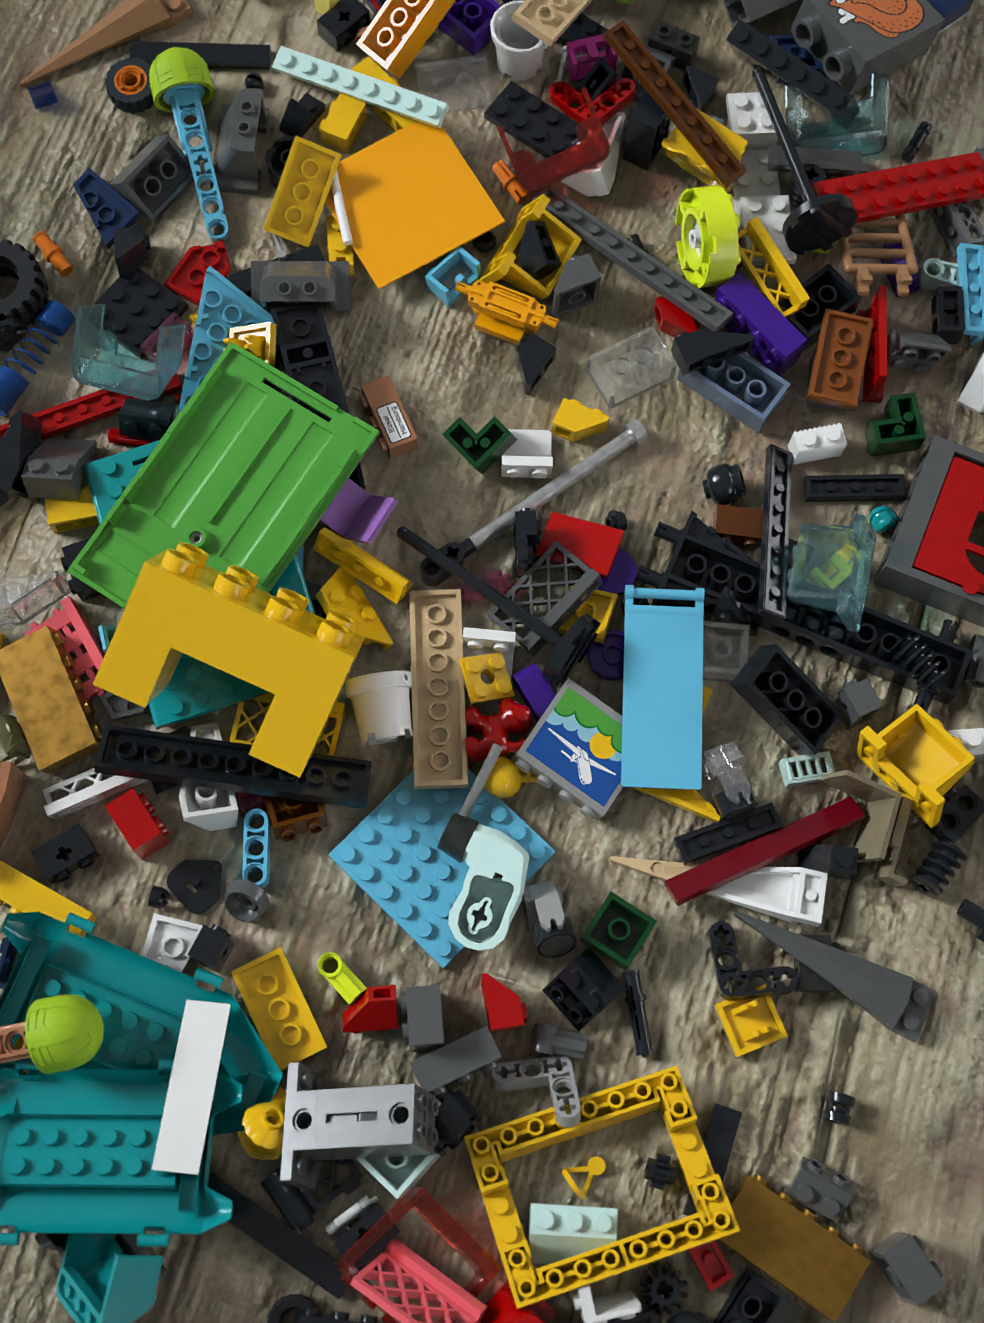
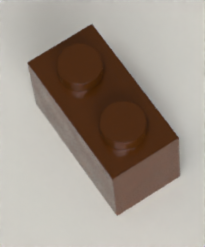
[713,504,763,549]

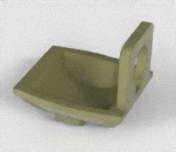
[0,714,31,766]

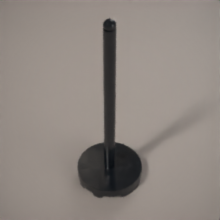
[752,67,858,255]
[396,526,601,687]

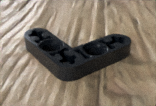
[709,921,798,1001]

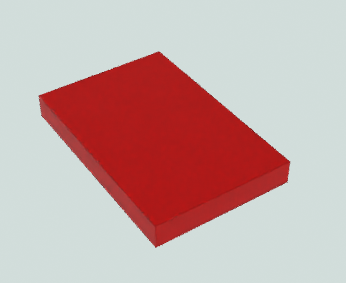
[535,512,624,579]

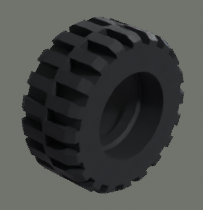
[0,239,49,331]

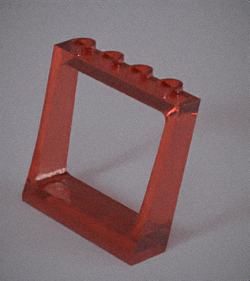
[334,1187,502,1323]

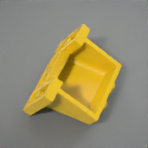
[479,194,582,299]
[857,704,975,829]

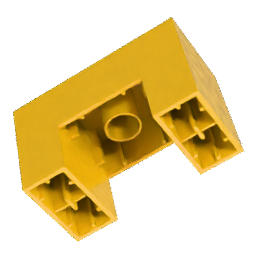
[93,542,366,777]

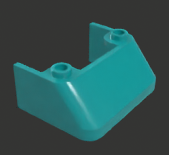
[56,1233,164,1323]

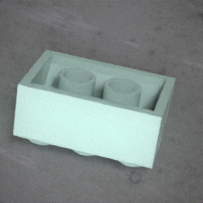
[528,1203,617,1264]

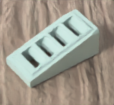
[778,751,835,788]

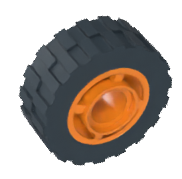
[105,57,154,113]

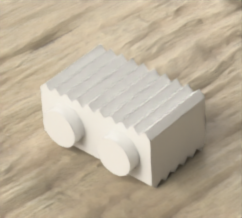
[788,423,847,465]

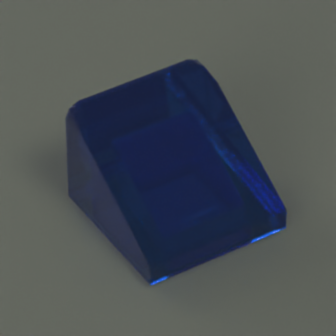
[28,82,58,109]

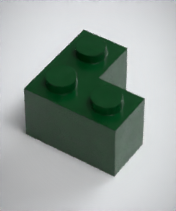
[865,393,926,456]
[442,416,518,475]

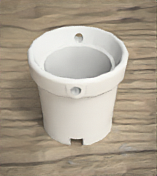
[491,0,548,81]
[344,671,413,745]

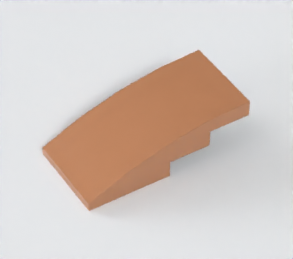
[0,761,25,849]

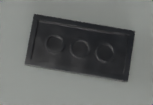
[484,81,587,167]

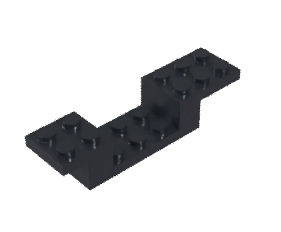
[271,302,366,490]

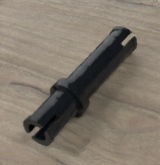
[622,970,654,1056]

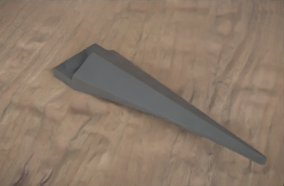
[734,911,936,1042]

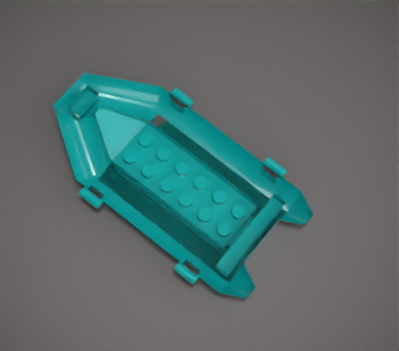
[0,912,283,1136]
[0,1058,243,1247]

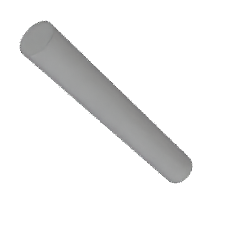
[459,743,503,817]

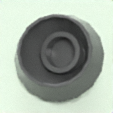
[224,879,270,922]

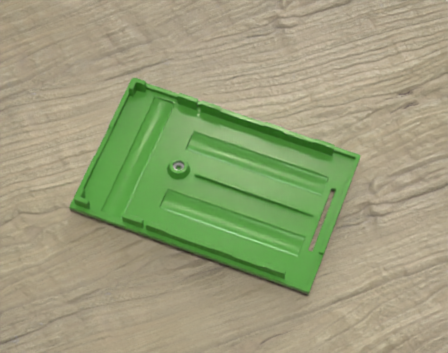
[67,342,380,609]

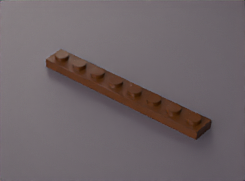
[603,20,747,188]

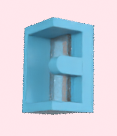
[425,247,482,308]

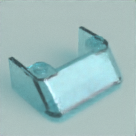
[786,72,890,157]
[72,304,186,401]

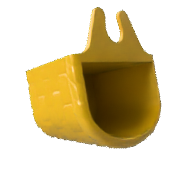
[662,107,748,193]

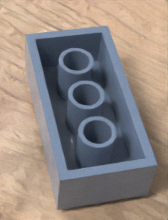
[677,330,791,433]

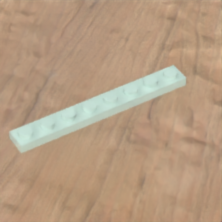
[272,46,449,129]

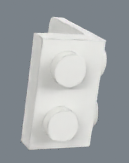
[501,429,553,479]
[568,1285,642,1323]

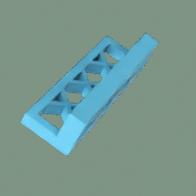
[957,243,984,346]

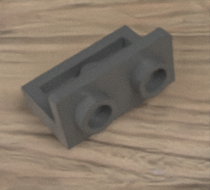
[786,1156,853,1223]

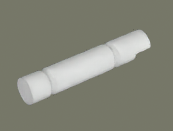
[325,1195,379,1236]

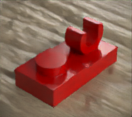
[688,1240,735,1291]

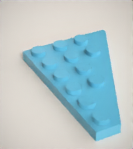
[177,266,277,416]

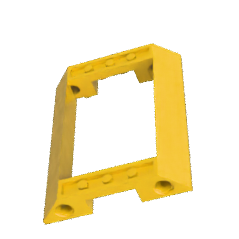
[464,1065,740,1309]

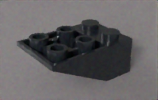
[0,410,42,499]

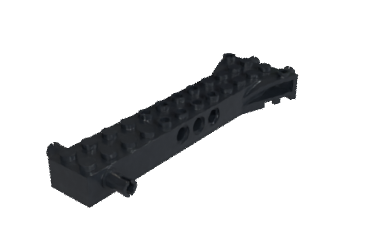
[634,510,973,713]

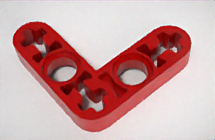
[549,78,636,130]

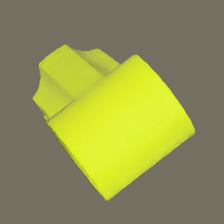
[317,952,367,1005]

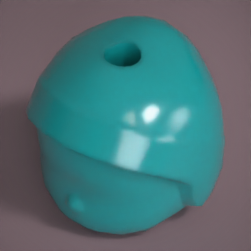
[869,506,898,534]

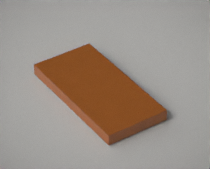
[806,309,874,410]

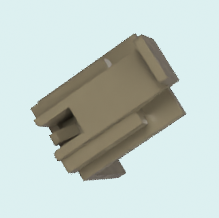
[820,770,913,887]

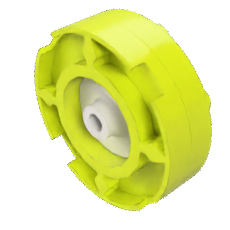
[675,185,741,289]

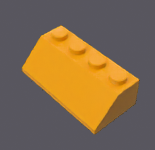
[357,0,455,79]

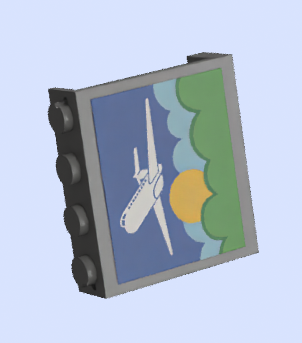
[511,678,623,820]

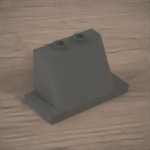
[210,88,269,195]
[251,261,350,312]

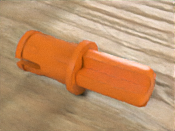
[492,160,530,205]

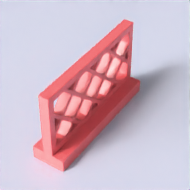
[351,1238,487,1323]

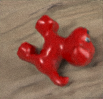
[465,698,532,762]

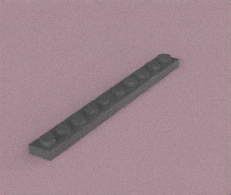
[533,185,733,332]

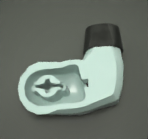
[438,813,529,951]

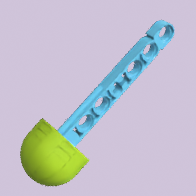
[149,47,229,242]

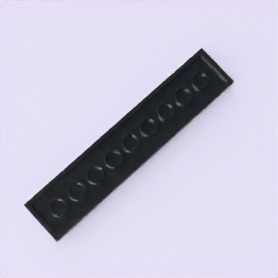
[94,724,372,809]

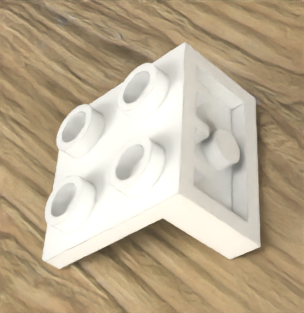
[463,627,516,687]

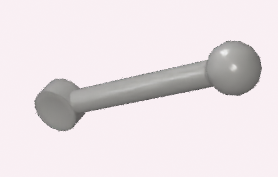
[273,234,287,261]

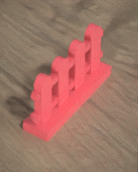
[24,596,106,700]

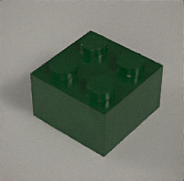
[580,891,657,971]

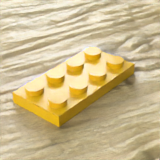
[263,136,342,247]
[231,947,328,1072]

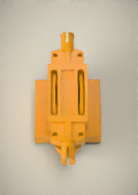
[455,280,559,345]

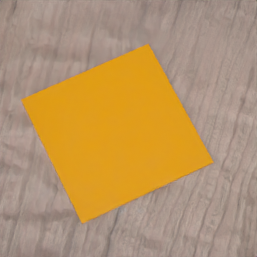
[325,121,505,289]

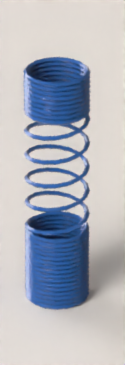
[0,300,75,416]

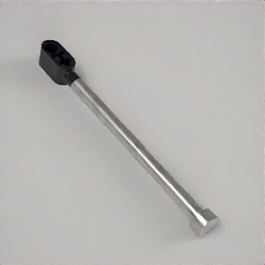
[420,419,648,587]

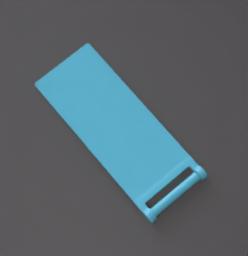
[621,585,705,790]

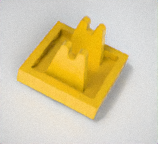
[223,322,276,368]
[714,984,788,1057]

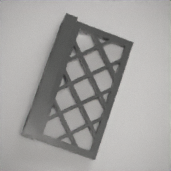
[487,541,603,657]

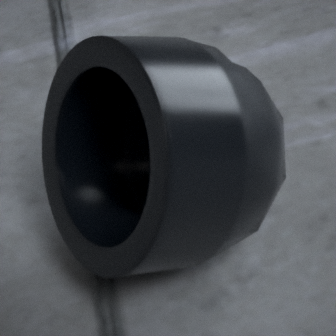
[245,73,264,91]
[148,885,170,908]

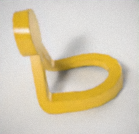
[562,1156,606,1200]

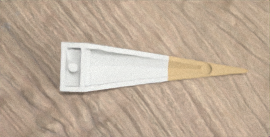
[608,856,828,927]

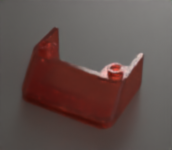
[497,87,610,193]

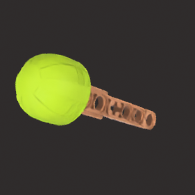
[0,995,104,1074]

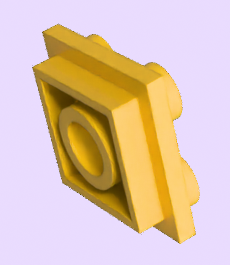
[459,652,515,704]

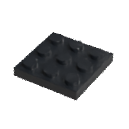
[84,268,189,360]

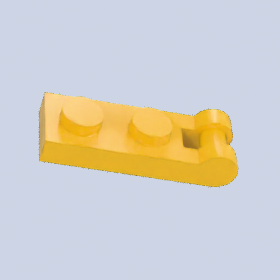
[326,215,355,276]

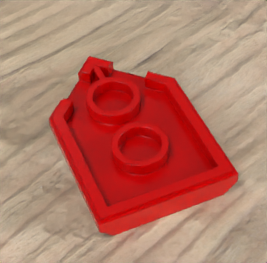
[164,240,231,307]

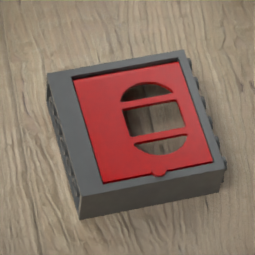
[873,435,984,628]

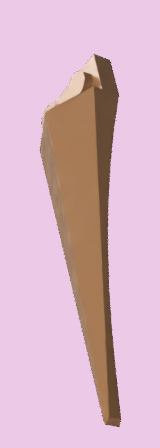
[20,0,193,87]

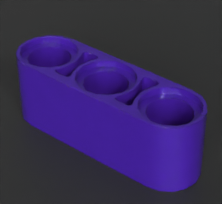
[511,663,555,722]

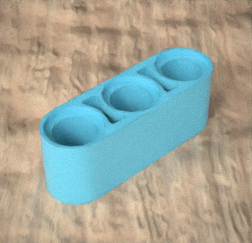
[242,809,271,889]

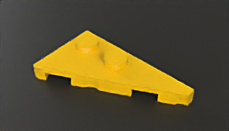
[631,787,721,823]

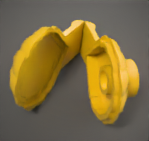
[238,1087,286,1161]

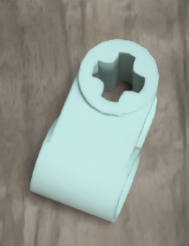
[918,258,959,291]

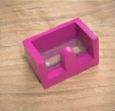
[566,34,618,82]

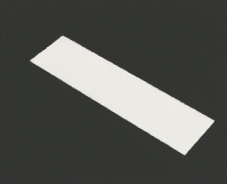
[152,1000,231,1175]

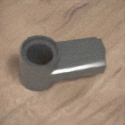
[964,634,984,688]
[530,1023,588,1060]

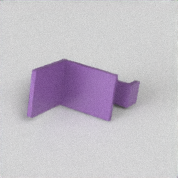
[320,478,398,544]

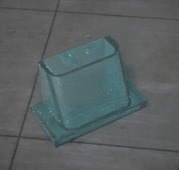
[787,514,877,632]

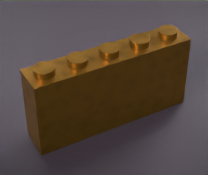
[0,626,103,774]
[717,1174,871,1322]

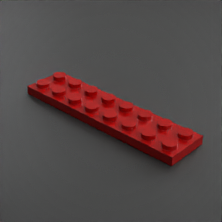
[811,152,984,224]

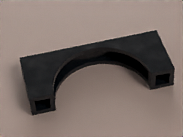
[725,19,860,130]

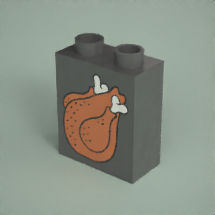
[790,0,945,94]

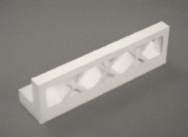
[42,768,148,820]

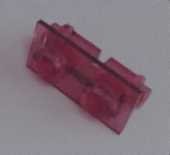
[457,569,512,604]

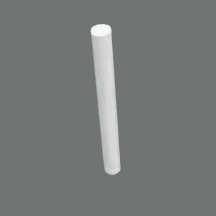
[331,170,353,246]

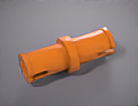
[32,231,74,277]

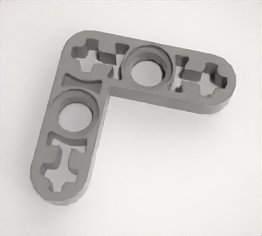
[491,1055,581,1127]

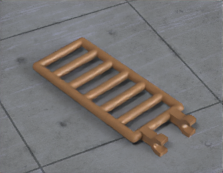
[826,175,918,296]

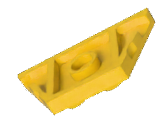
[315,567,394,650]

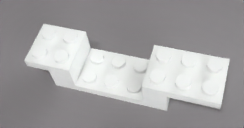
[726,91,797,266]

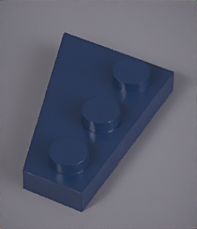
[73,167,141,249]

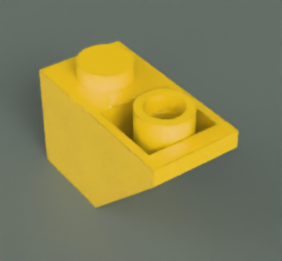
[551,398,610,442]

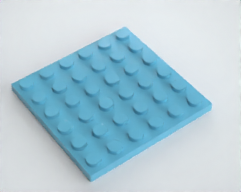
[328,768,556,969]

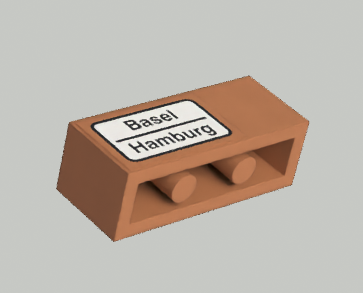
[359,375,418,459]

